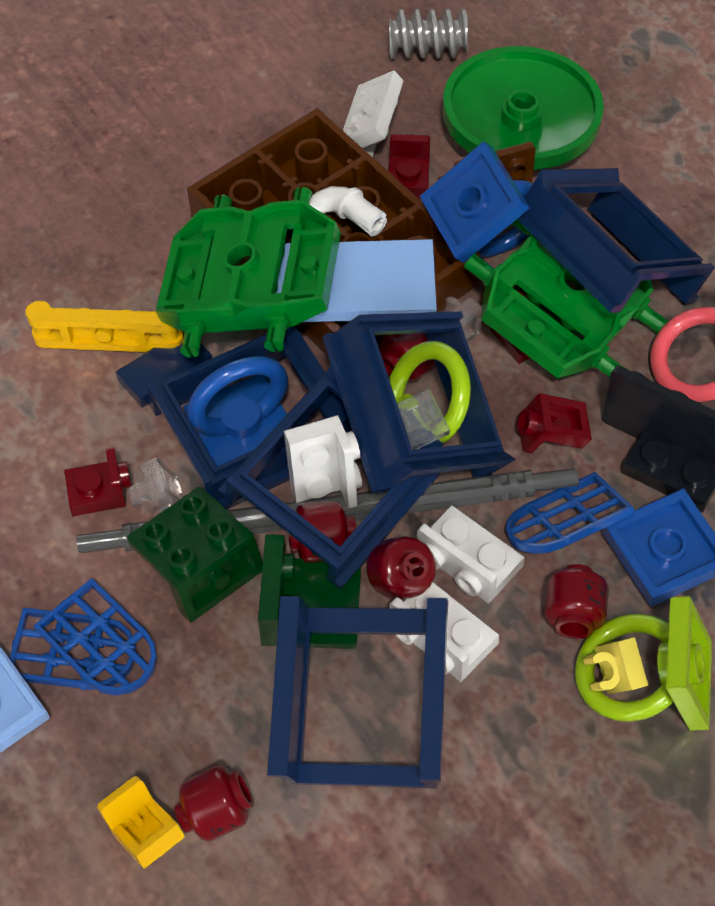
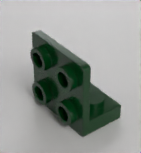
[127,487,263,623]
[258,534,361,649]

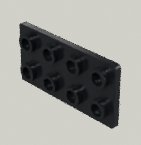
[602,365,715,513]

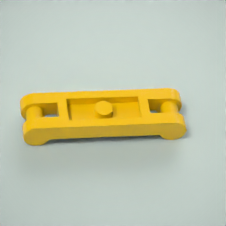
[25,301,184,352]

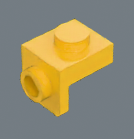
[97,776,185,869]

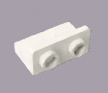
[343,70,403,157]
[284,415,362,509]
[417,506,525,604]
[390,582,499,682]

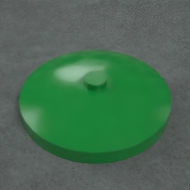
[442,46,604,170]

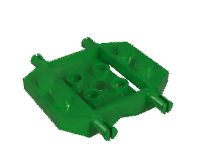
[155,187,341,358]
[464,219,669,378]

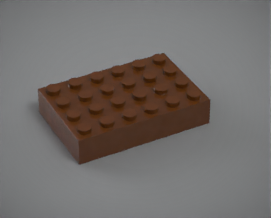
[187,108,479,355]

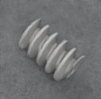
[389,9,468,59]

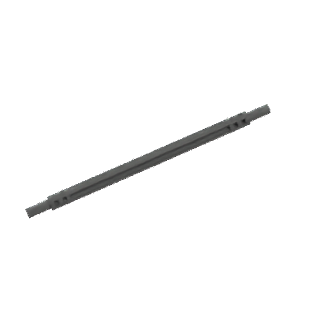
[76,468,579,553]

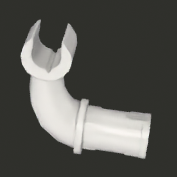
[310,186,387,237]

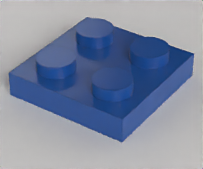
[602,488,715,607]

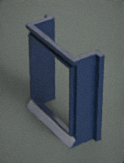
[518,168,715,313]
[322,311,516,493]
[146,326,352,510]
[218,366,444,590]
[267,596,448,789]

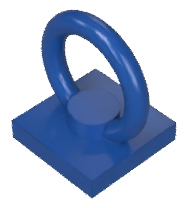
[420,141,533,263]
[183,356,288,467]

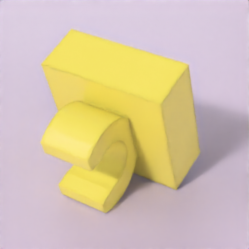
[583,637,648,694]

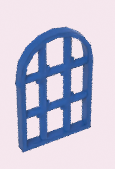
[506,472,634,554]
[33,578,157,696]
[9,608,136,690]

